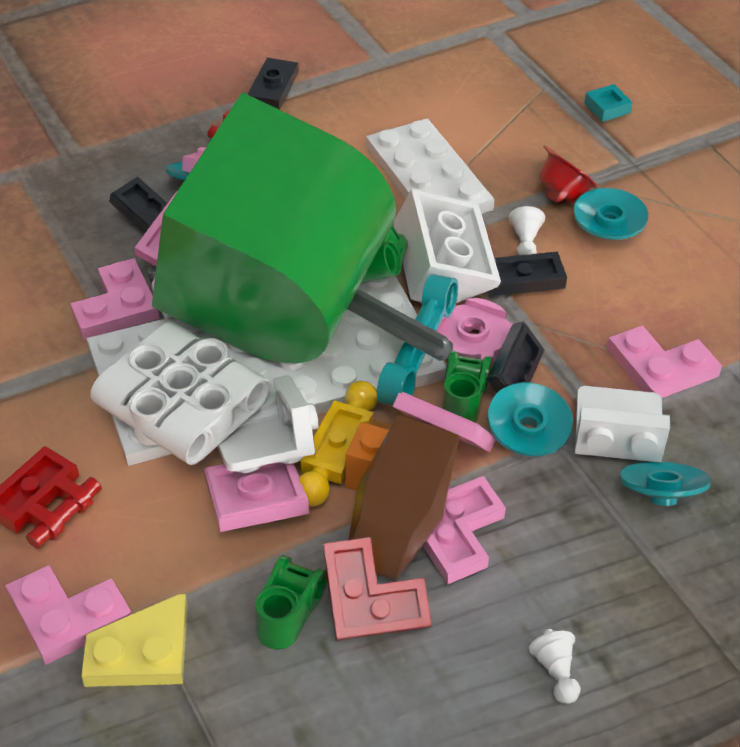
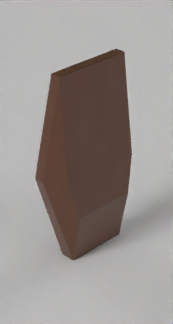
[349,414,460,582]

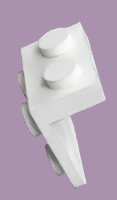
[217,375,318,473]
[575,386,670,463]

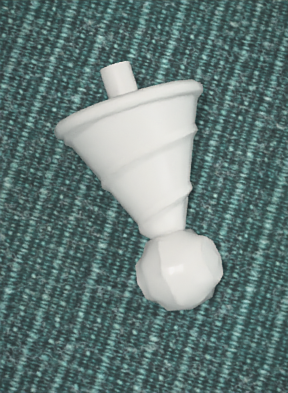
[508,206,545,255]
[529,629,581,704]

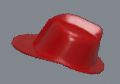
[539,145,598,203]

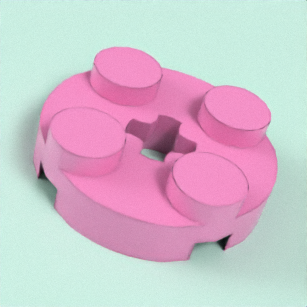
[436,298,512,368]

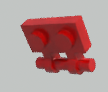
[0,446,102,549]

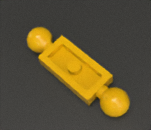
[299,380,378,507]

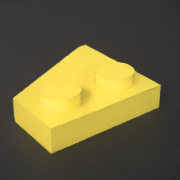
[81,594,187,687]

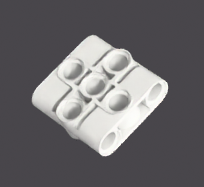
[90,322,271,465]

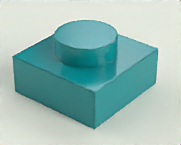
[584,84,633,122]

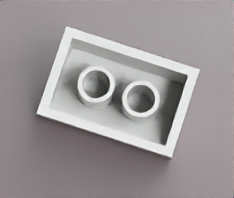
[394,188,501,303]

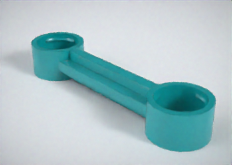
[377,274,458,406]

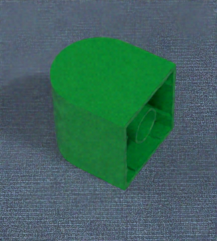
[152,92,396,363]

